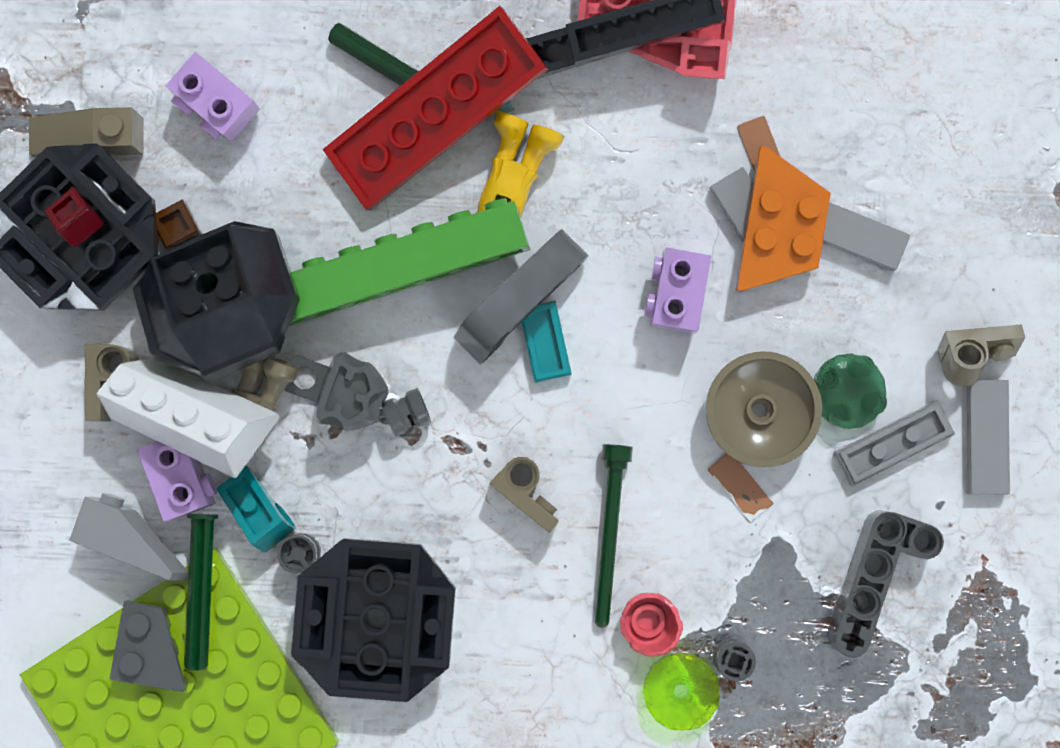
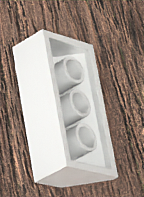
[96,357,280,479]

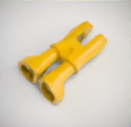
[477,111,564,216]

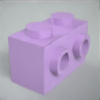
[165,51,260,143]
[645,247,712,334]
[137,441,217,522]

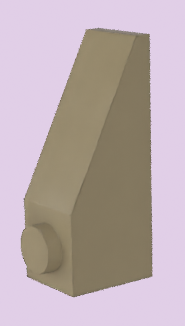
[29,107,144,157]

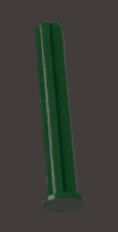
[328,23,419,86]
[185,514,219,670]

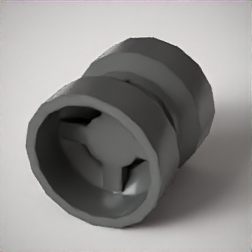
[382,388,431,437]
[277,533,321,574]
[712,637,756,682]

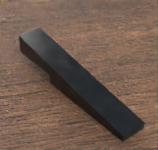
[526,0,725,79]

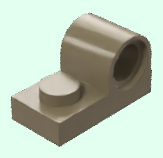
[937,324,1025,387]
[85,343,139,422]
[490,457,559,533]

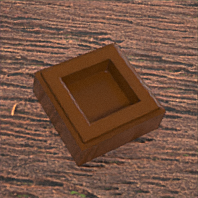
[156,199,202,249]

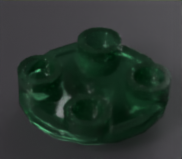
[814,353,887,429]

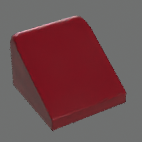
[44,187,104,247]

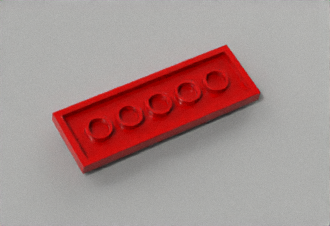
[322,6,549,211]

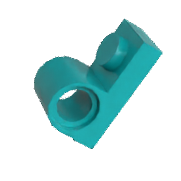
[216,465,296,553]

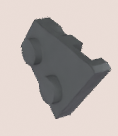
[110,600,188,692]

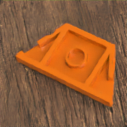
[735,146,831,292]

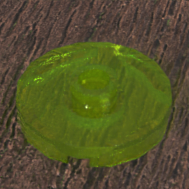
[643,652,720,731]

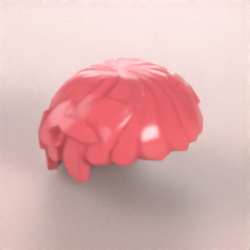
[620,593,683,657]

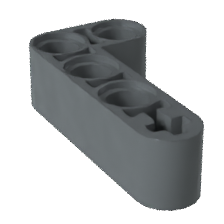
[453,229,589,365]
[828,510,944,658]

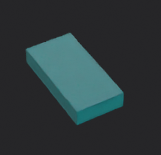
[522,300,572,383]

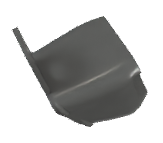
[284,352,389,431]

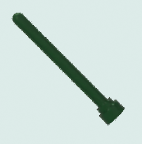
[594,444,633,628]

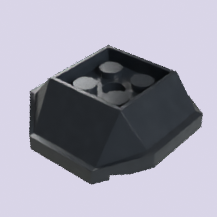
[0,143,159,311]
[132,221,300,383]
[291,538,456,702]

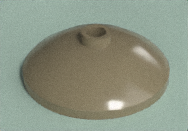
[705,351,822,467]

